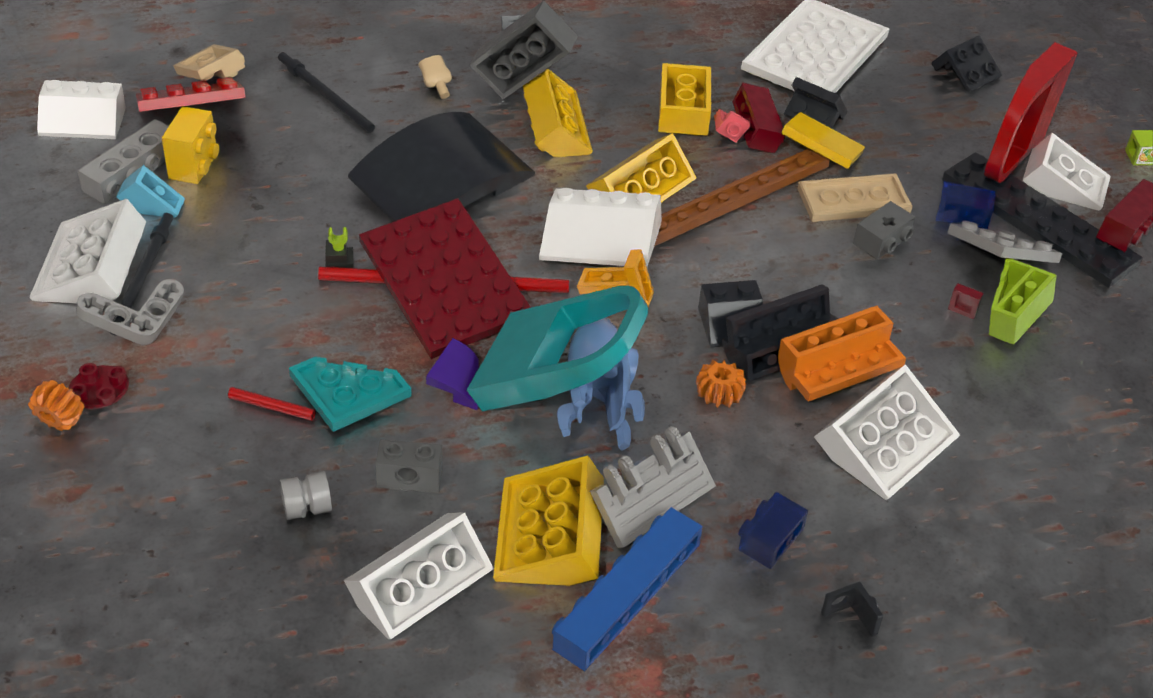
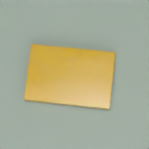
[781,112,865,169]

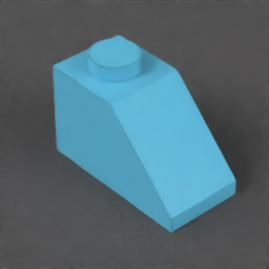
[116,165,185,218]

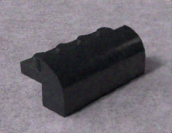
[722,284,839,381]

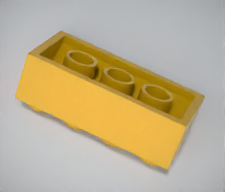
[523,68,593,157]
[586,133,697,203]

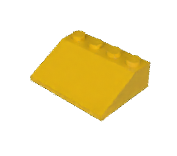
[493,455,604,586]

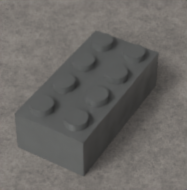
[469,0,578,99]

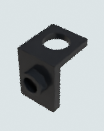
[821,581,883,636]

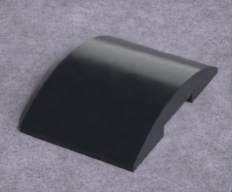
[348,112,535,222]

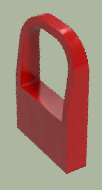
[984,42,1078,183]

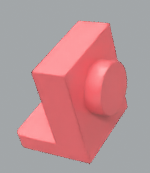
[714,109,750,143]

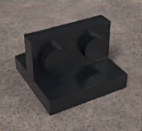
[784,77,848,129]

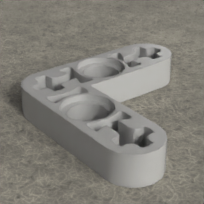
[76,279,184,345]

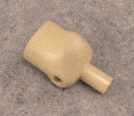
[418,55,452,99]

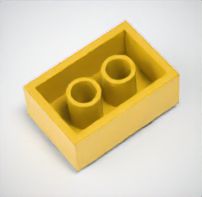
[658,63,711,136]

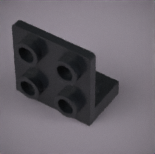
[931,35,1002,92]

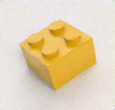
[162,106,219,184]

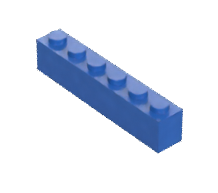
[552,507,703,672]

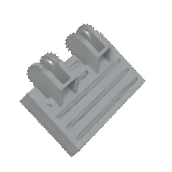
[590,426,716,548]

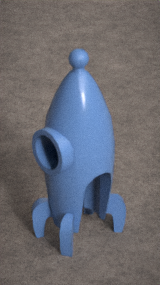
[557,318,645,451]

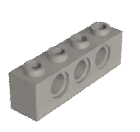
[78,119,169,204]

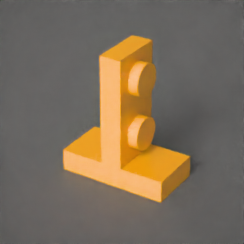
[577,249,654,307]

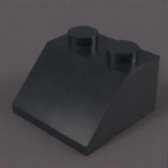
[698,280,763,348]

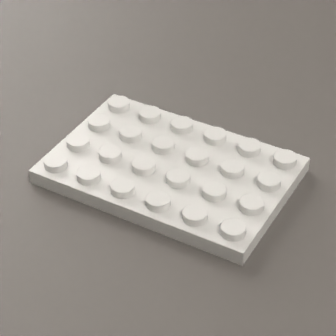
[741,0,889,93]

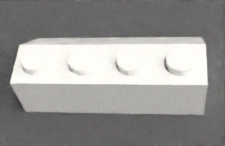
[344,512,494,639]

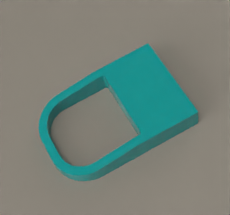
[467,286,648,411]

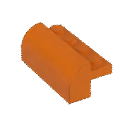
[778,305,906,402]

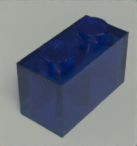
[936,181,996,229]
[738,492,808,569]

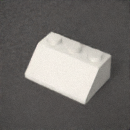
[38,80,126,139]

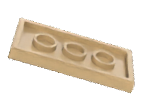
[797,173,913,222]

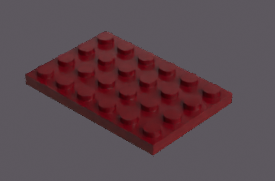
[359,198,531,359]

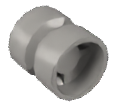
[279,471,332,520]

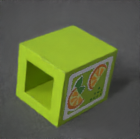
[1125,130,1153,165]

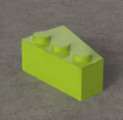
[989,258,1057,345]

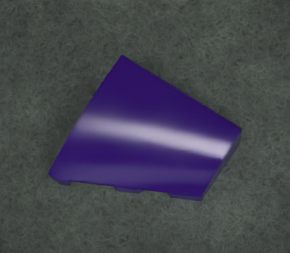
[426,338,479,410]

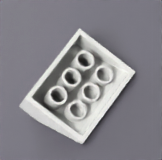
[539,188,662,266]
[30,199,146,303]
[814,364,960,500]

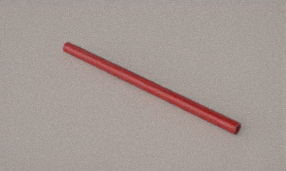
[318,266,569,294]

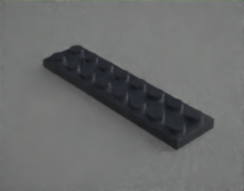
[942,152,1143,288]

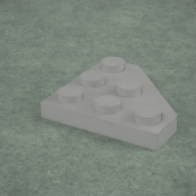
[948,221,1062,263]

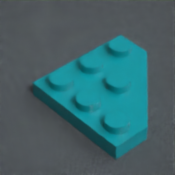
[289,356,412,432]

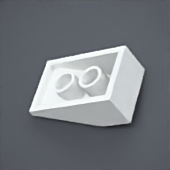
[1022,133,1111,211]

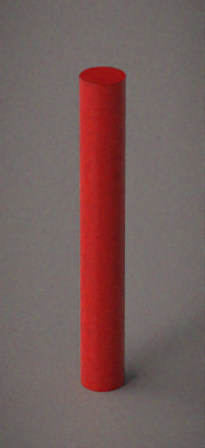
[228,387,316,421]

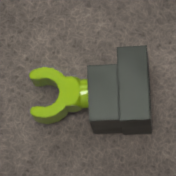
[325,227,354,268]

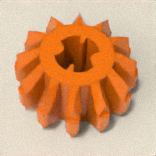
[696,359,746,408]
[28,380,85,431]

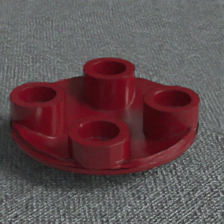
[68,363,129,409]

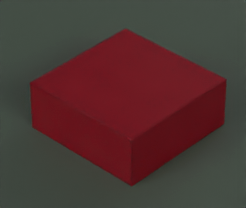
[948,283,984,319]

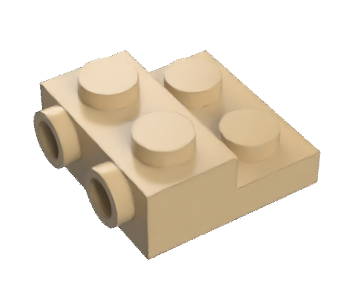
[173,44,245,81]

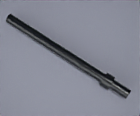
[278,52,375,133]
[109,213,173,336]

